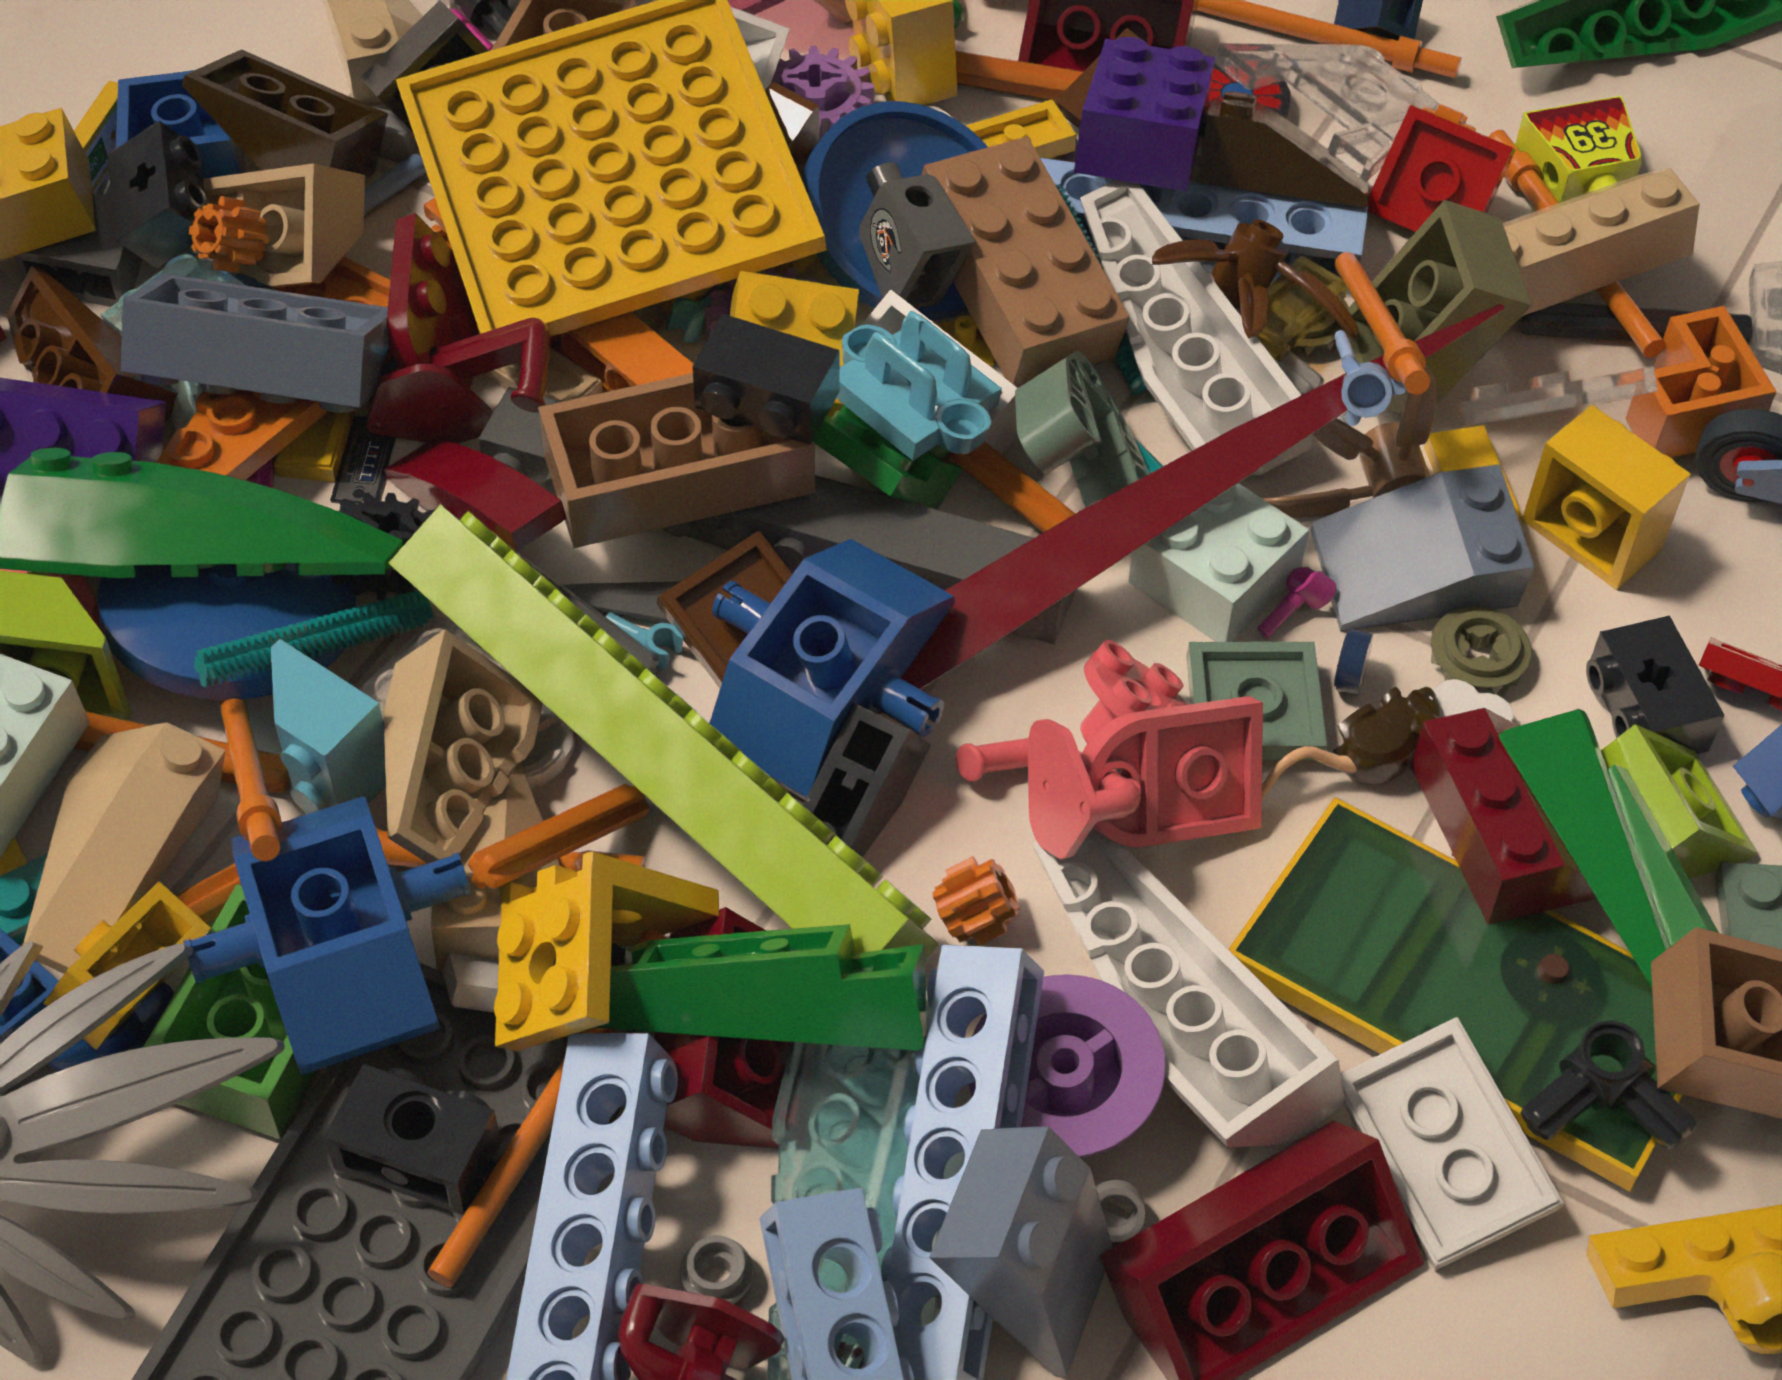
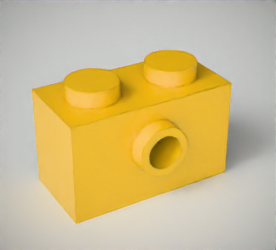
[44,881,211,1050]

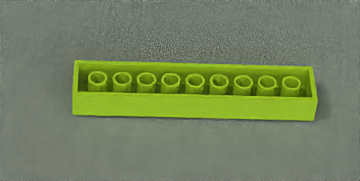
[389,504,940,959]

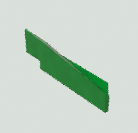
[1498,709,1719,987]
[594,924,926,1051]

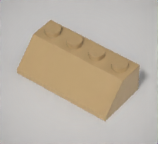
[1503,168,1700,316]

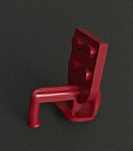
[367,213,550,444]
[618,1284,864,1380]

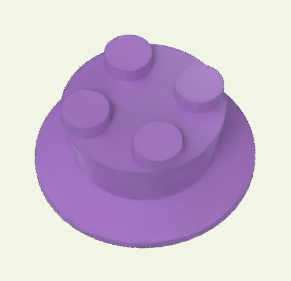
[968,974,1165,1158]

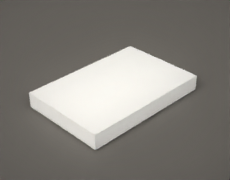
[1341,1017,1564,1271]

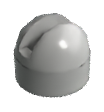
[1096,1178,1145,1242]

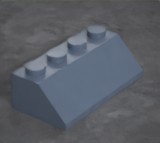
[121,274,390,413]

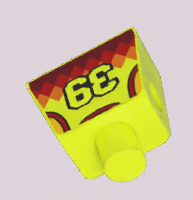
[1515,96,1641,203]

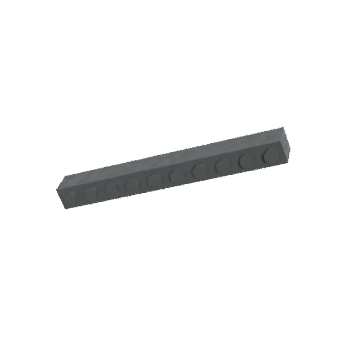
[479,386,1077,645]

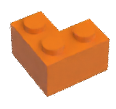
[1625,306,1777,458]

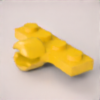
[1586,1204,1782,1354]

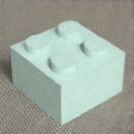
[1128,483,1309,642]

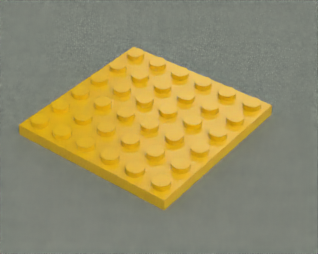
[396,0,827,337]

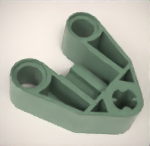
[1015,351,1150,508]

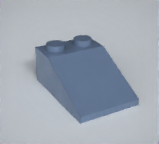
[1310,464,1535,631]
[929,1126,1113,1377]

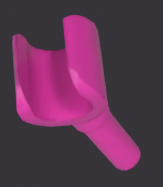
[1257,567,1336,638]

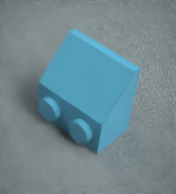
[271,639,386,814]

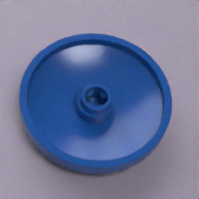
[802,101,988,321]
[98,563,356,700]

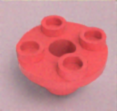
[1080,640,1187,743]

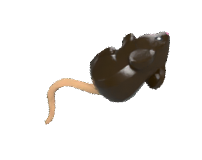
[1262,686,1440,799]

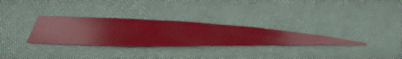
[877,303,1505,714]

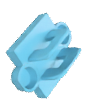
[836,310,1002,461]

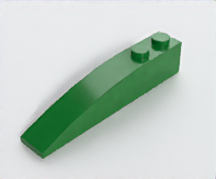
[1496,0,1782,68]
[0,448,403,578]

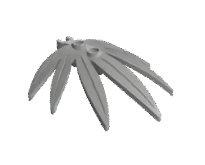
[0,942,285,1363]

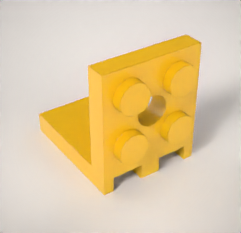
[494,851,719,1052]

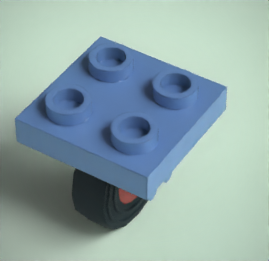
[1696,409,1782,504]

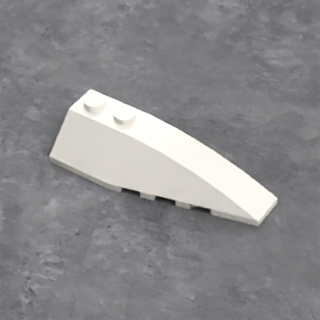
[1080,180,1312,475]
[1032,828,1345,1147]

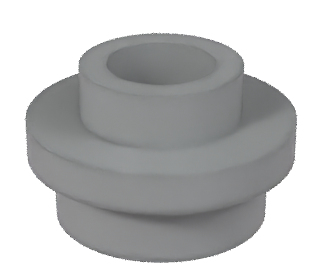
[680,1235,753,1304]

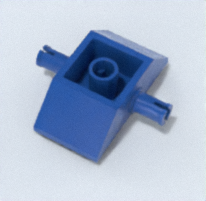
[709,539,956,800]
[183,796,472,1075]

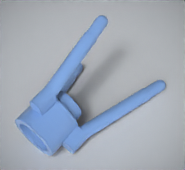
[1335,330,1428,426]

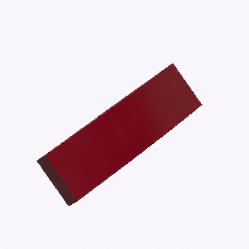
[384,439,567,552]

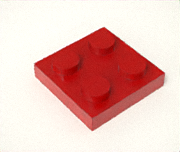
[1367,105,1516,232]

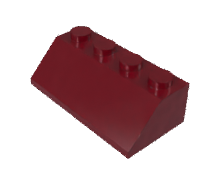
[1099,1120,1425,1380]

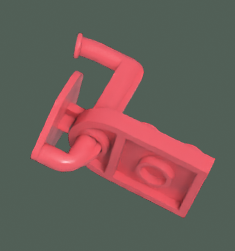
[955,696,1263,859]

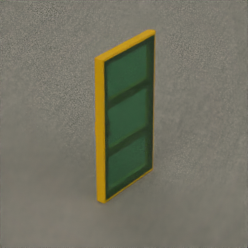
[1228,797,1683,1192]

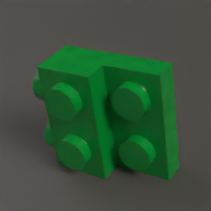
[813,405,963,509]

